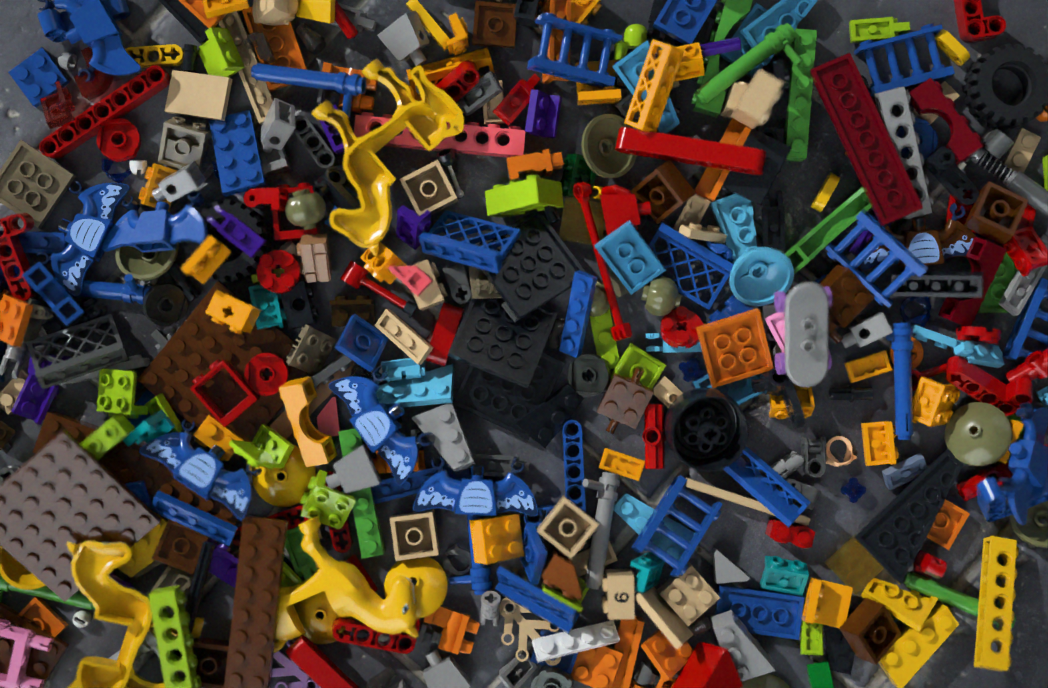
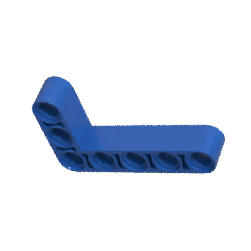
[524,419,586,527]
[977,471,1048,522]

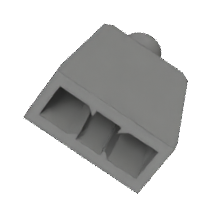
[377,11,429,66]
[260,98,295,153]
[152,161,206,202]
[841,312,893,348]
[326,445,382,493]
[423,649,471,688]

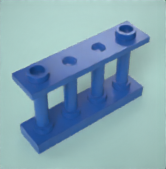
[527,13,623,89]
[854,23,955,98]
[825,209,928,308]
[1002,278,1048,360]
[631,475,723,577]

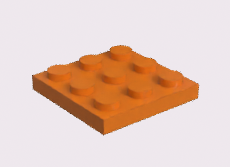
[696,308,774,388]

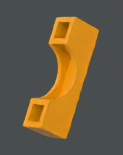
[279,376,337,467]

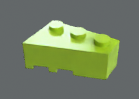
[485,175,564,218]

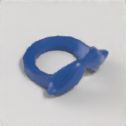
[705,241,734,261]

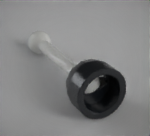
[436,148,464,198]

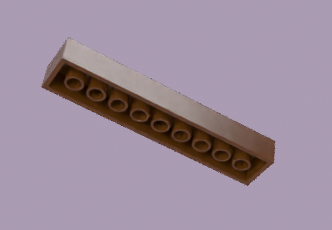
[32,411,254,526]

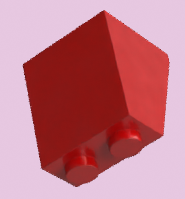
[672,641,743,688]

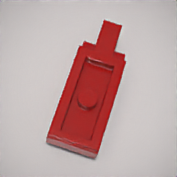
[493,73,541,126]

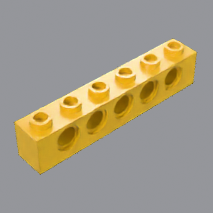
[974,536,1019,672]

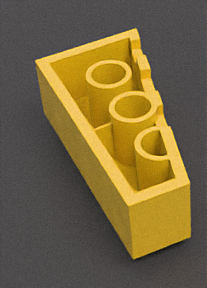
[878,602,959,688]

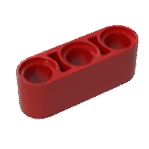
[435,60,480,103]
[425,302,464,367]

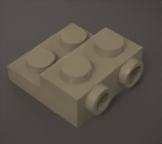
[158,117,211,171]

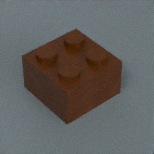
[631,160,696,224]
[964,181,1029,245]
[818,265,874,328]
[839,598,902,665]
[192,637,229,688]

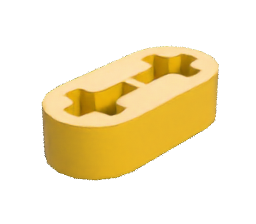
[935,29,970,66]
[811,173,840,212]

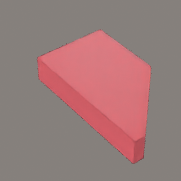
[388,266,433,297]
[317,396,341,437]

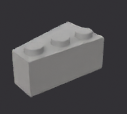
[411,403,476,473]
[711,610,776,682]

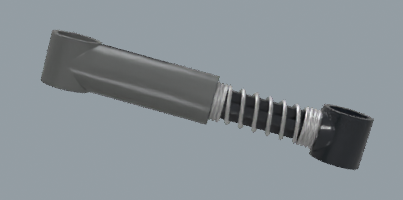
[965,143,1048,218]

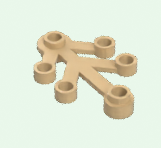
[499,598,561,666]

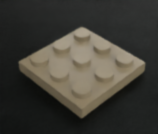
[0,140,76,229]

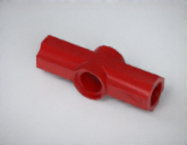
[1005,349,1048,382]
[642,404,666,469]
[956,459,1013,501]

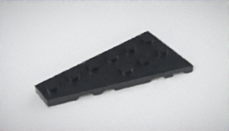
[854,449,963,585]

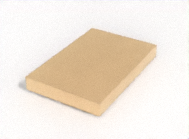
[165,70,233,121]
[634,587,694,649]

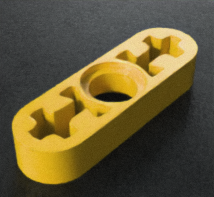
[406,0,450,51]
[125,44,184,68]

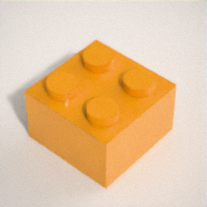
[469,513,524,564]

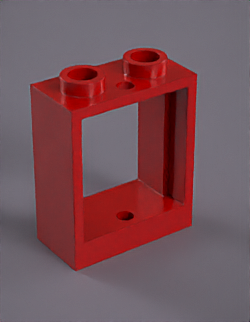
[272,183,320,242]
[190,359,260,428]

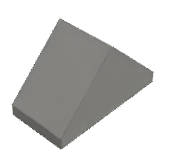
[711,547,749,584]
[498,651,538,688]

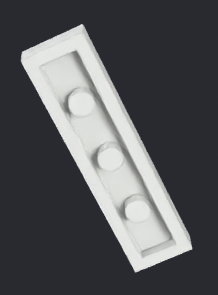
[532,620,620,662]

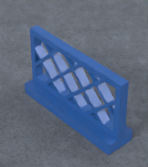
[419,210,521,273]
[648,223,734,310]
[495,566,579,634]

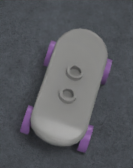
[774,282,832,387]

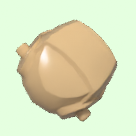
[252,0,299,26]

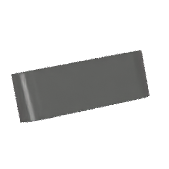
[293,115,338,171]

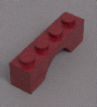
[909,78,983,166]
[938,237,1007,327]

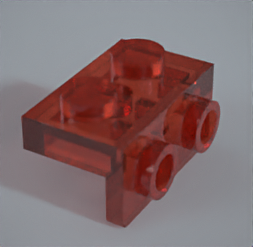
[40,81,76,129]

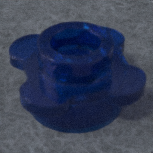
[679,358,703,382]
[840,477,866,503]

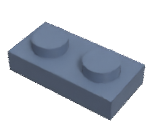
[882,453,927,490]

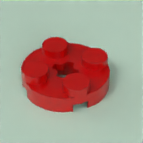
[96,118,142,162]
[257,250,301,294]
[660,306,704,348]
[956,326,1001,344]
[244,352,289,396]

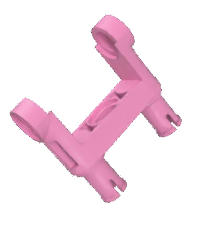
[0,619,54,688]

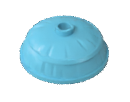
[729,247,794,306]

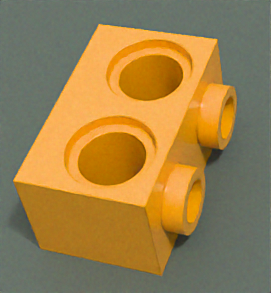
[360,241,408,285]

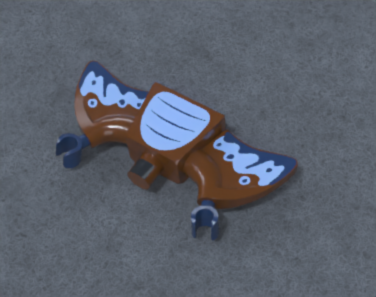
[859,203,976,271]

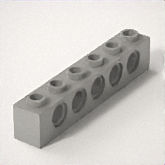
[874,86,933,219]

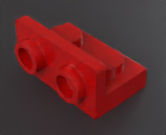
[1002,226,1048,277]

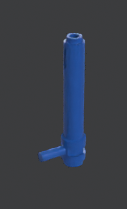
[251,63,366,117]
[55,274,151,305]
[886,323,913,440]
[449,514,493,595]

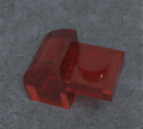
[74,47,113,100]

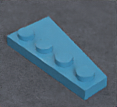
[740,0,818,66]

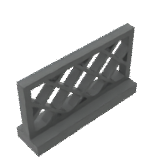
[26,314,128,389]

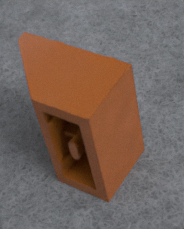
[541,549,582,600]

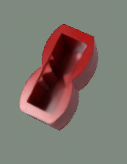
[765,518,815,548]

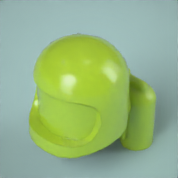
[614,24,648,61]

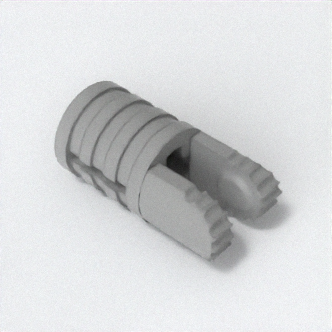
[0,342,28,380]
[765,451,804,485]
[480,591,501,626]

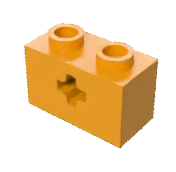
[205,289,261,334]

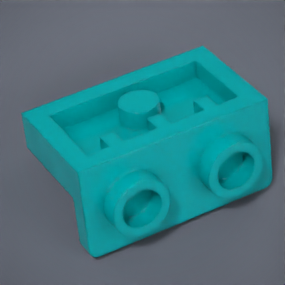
[248,285,287,330]
[123,410,175,447]
[630,552,665,593]
[760,556,809,596]

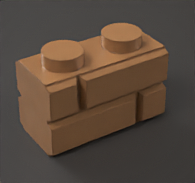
[297,234,333,283]

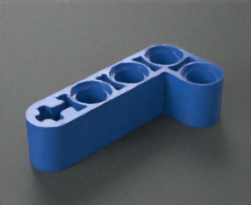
[37,0,131,42]

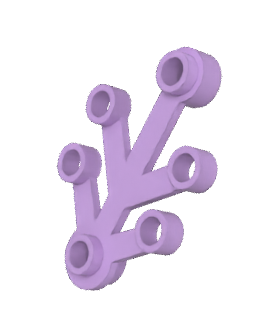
[271,637,321,688]

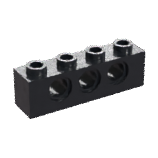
[891,271,984,297]

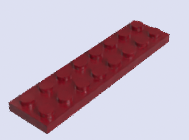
[809,53,923,227]

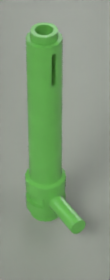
[694,23,803,104]
[903,571,1016,629]
[0,575,96,610]

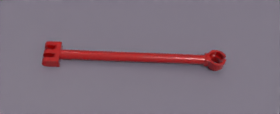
[573,182,632,341]

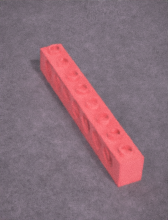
[354,112,526,158]

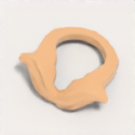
[826,436,857,467]

